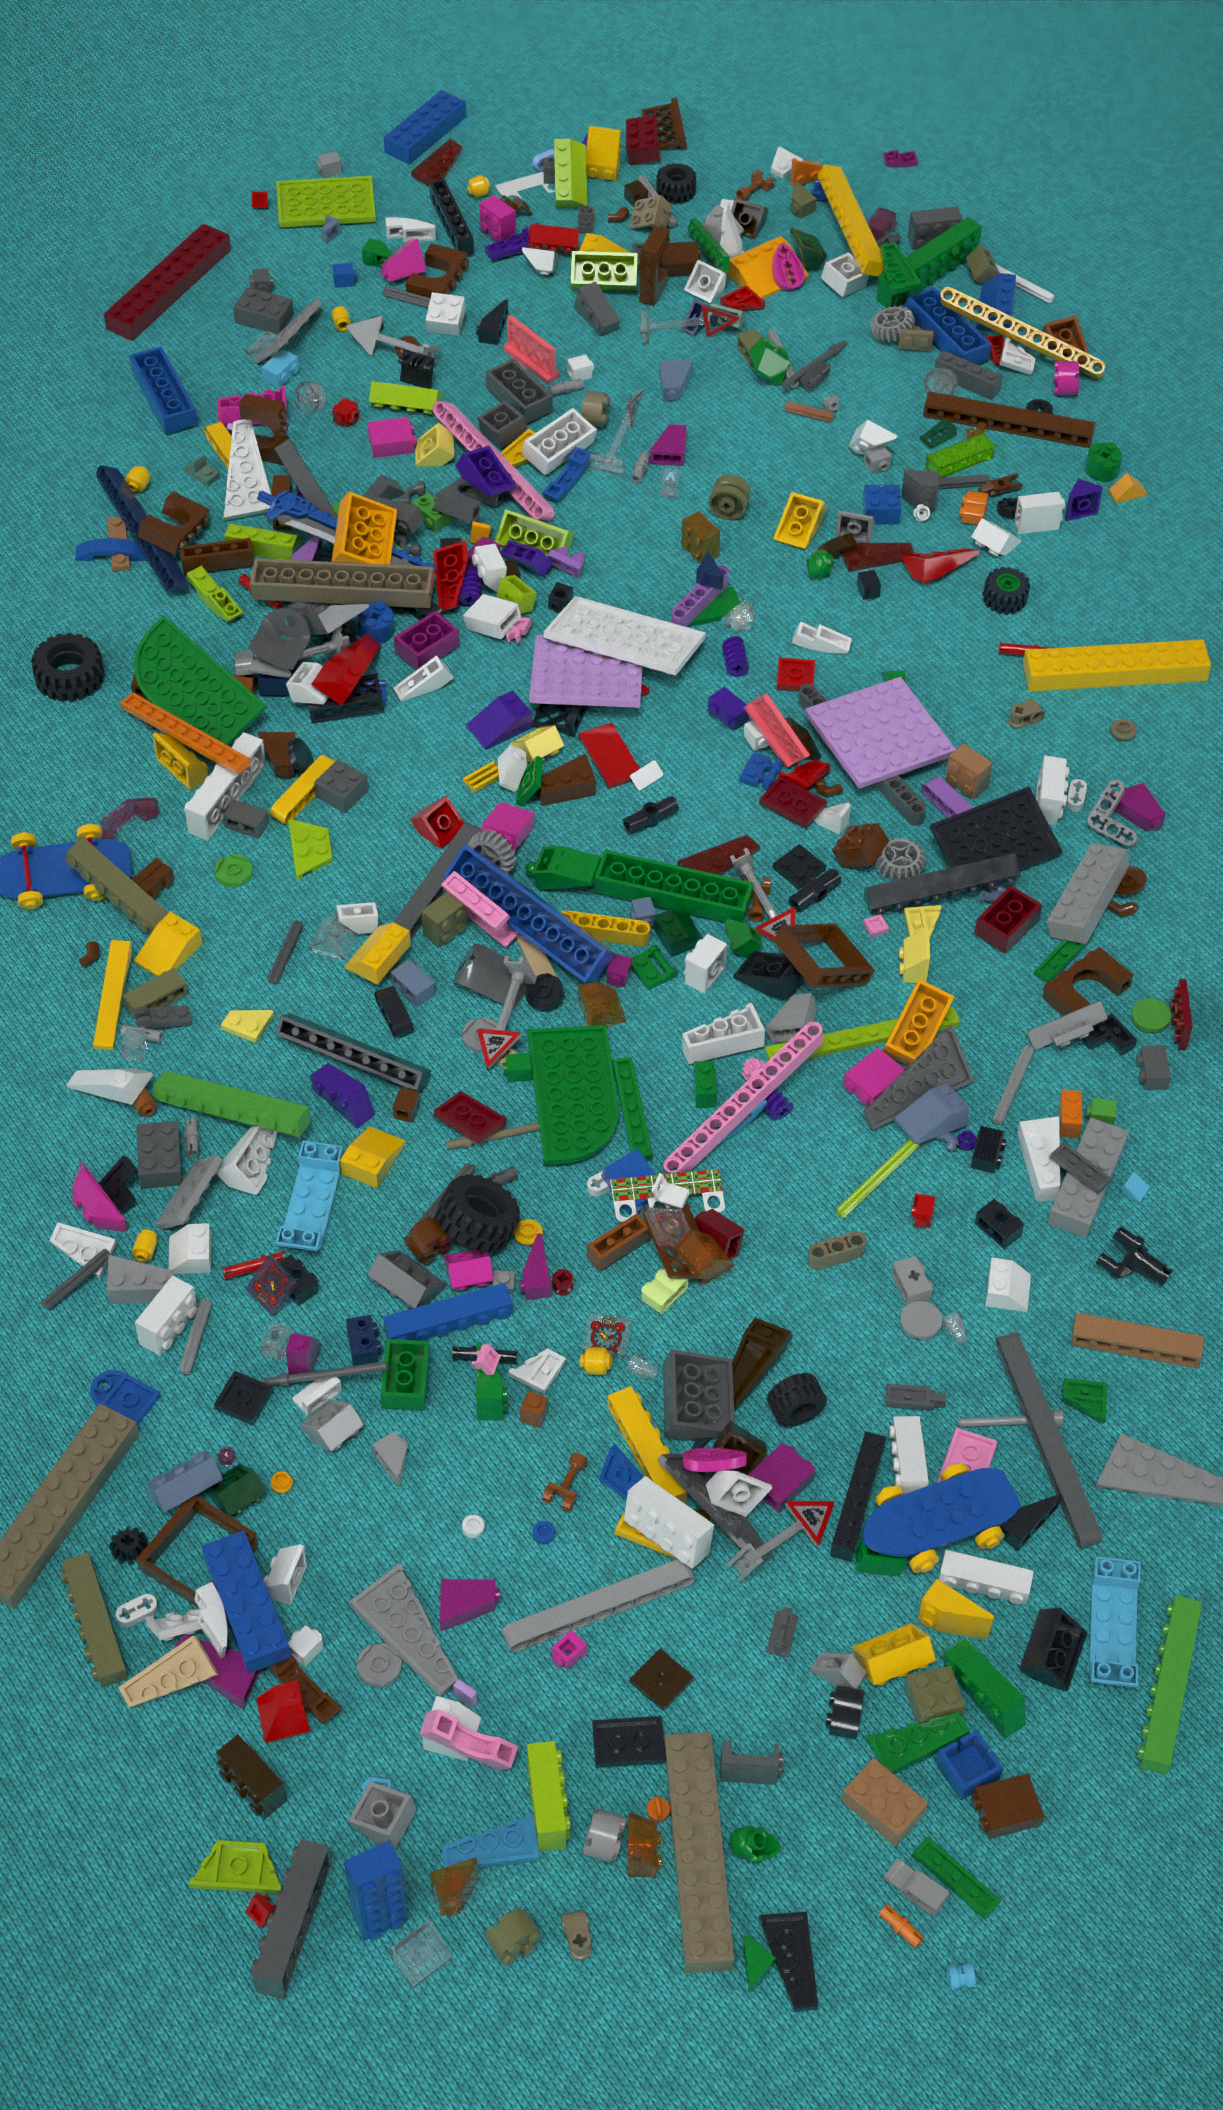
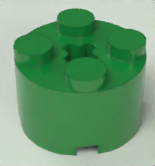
[1085,442,1122,482]

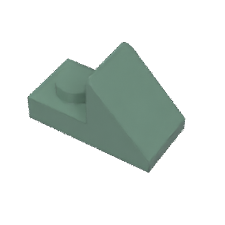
[183,454,220,486]

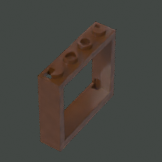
[773,923,875,988]
[136,1495,258,1609]

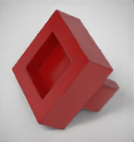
[251,191,269,208]
[245,1893,277,1929]

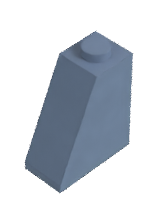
[659,359,693,401]

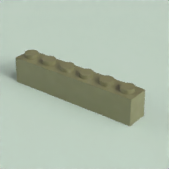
[65,837,169,935]
[60,1553,128,1688]

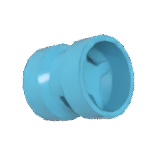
[946,1962,976,1991]

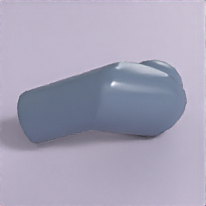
[980,884,1006,903]
[935,1132,959,1151]

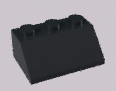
[1020,1607,1087,1691]

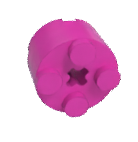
[1055,361,1079,396]

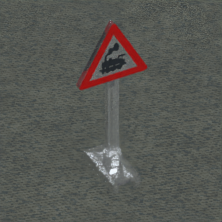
[640,304,739,345]
[589,389,643,476]

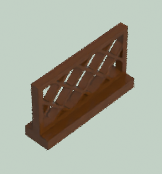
[641,97,687,150]
[641,1204,717,1283]

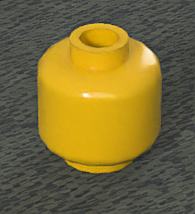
[466,175,491,199]
[125,466,151,492]
[580,1347,612,1375]

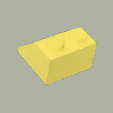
[415,422,454,467]
[510,725,564,762]
[899,928,930,983]

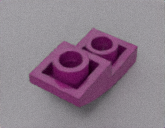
[883,149,918,167]

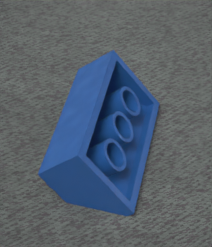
[976,273,1016,332]

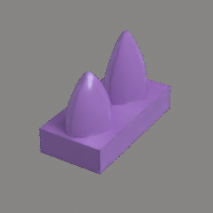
[548,546,585,578]

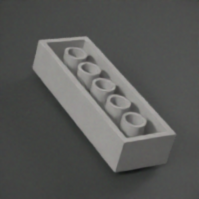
[1047,843,1130,944]
[1048,1117,1129,1238]

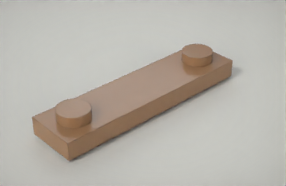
[107,517,130,572]

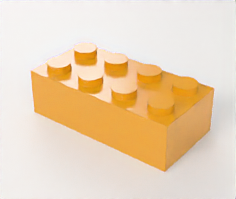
[882,979,955,1066]

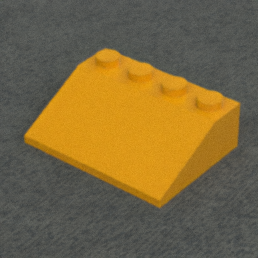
[728,236,809,299]
[332,491,397,565]

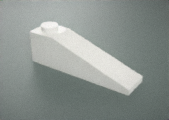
[718,202,745,273]
[217,1125,277,1195]

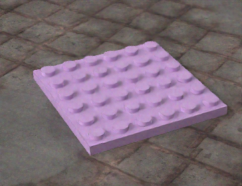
[529,634,642,708]
[804,677,956,788]

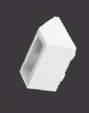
[286,662,329,704]

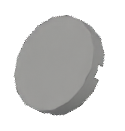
[462,1018,498,1053]
[900,1301,942,1341]
[357,1643,402,1688]

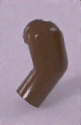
[608,207,629,222]
[815,780,843,797]
[1108,901,1138,917]
[79,941,100,968]

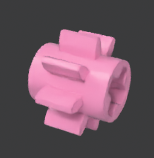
[742,1058,765,1081]

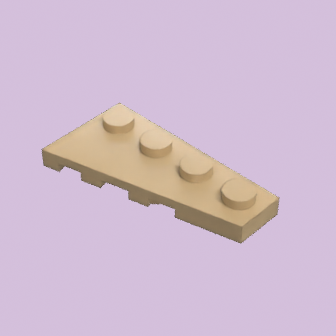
[118,1635,219,1708]

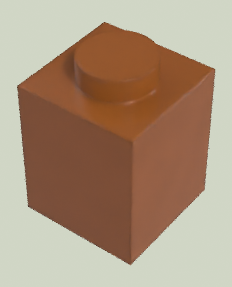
[520,1391,548,1428]

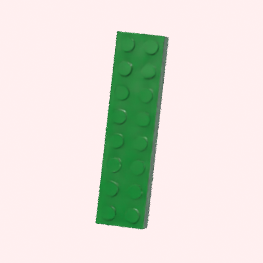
[876,217,982,308]
[594,850,753,923]

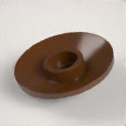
[1115,866,1147,895]

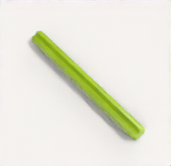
[836,1138,920,1218]

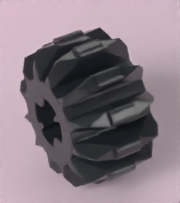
[109,1526,148,1565]

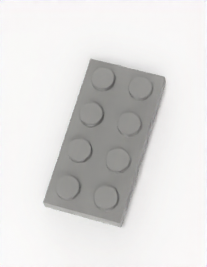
[155,1155,222,1230]

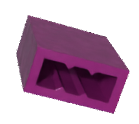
[748,1442,815,1513]

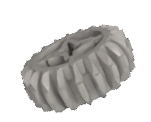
[870,305,915,344]
[468,829,516,873]
[875,836,926,881]

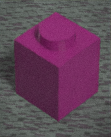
[606,954,632,988]

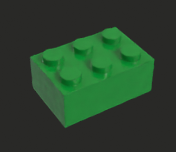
[380,1339,430,1410]

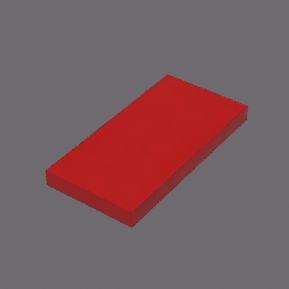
[578,722,640,789]

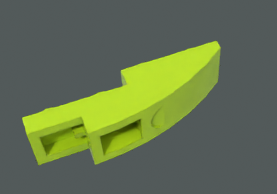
[187,566,243,622]

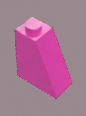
[381,238,426,281]

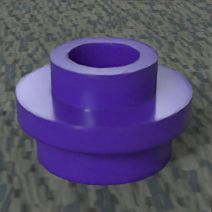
[957,1130,977,1150]

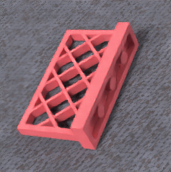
[503,315,560,385]
[743,693,810,768]

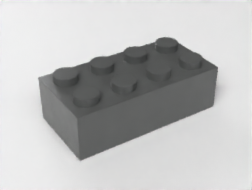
[486,359,553,424]

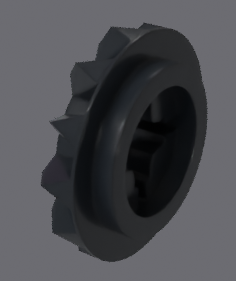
[1026,399,1053,414]
[997,496,1018,519]

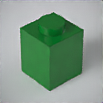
[502,1053,532,1083]

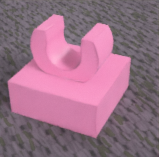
[471,1344,500,1375]

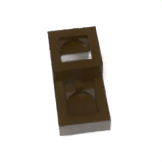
[817,533,857,559]

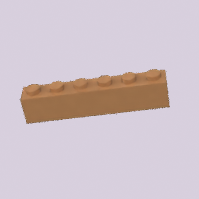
[1071,1313,1204,1369]

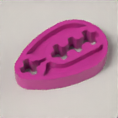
[772,244,805,291]
[683,1448,747,1472]

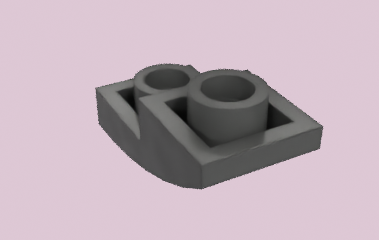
[577,205,595,233]

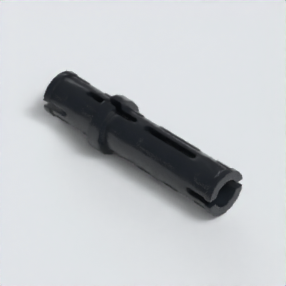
[452,1345,517,1364]

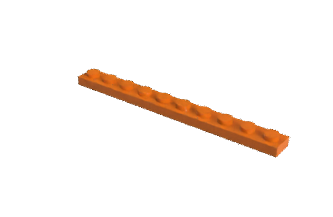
[120,693,252,775]

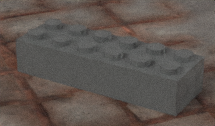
[250,1839,331,2000]

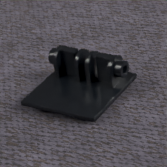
[398,349,435,389]

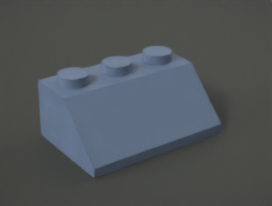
[147,1451,223,1512]

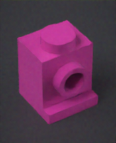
[551,1630,587,1670]

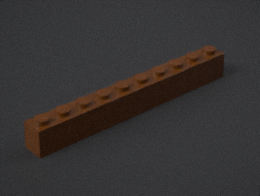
[923,391,1096,448]

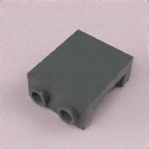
[720,1741,783,1785]

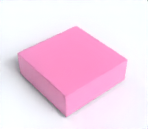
[863,914,889,938]

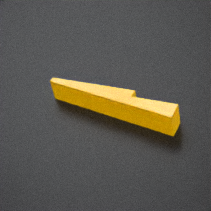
[93,940,132,1050]

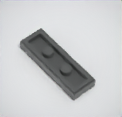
[1050,1142,1112,1194]

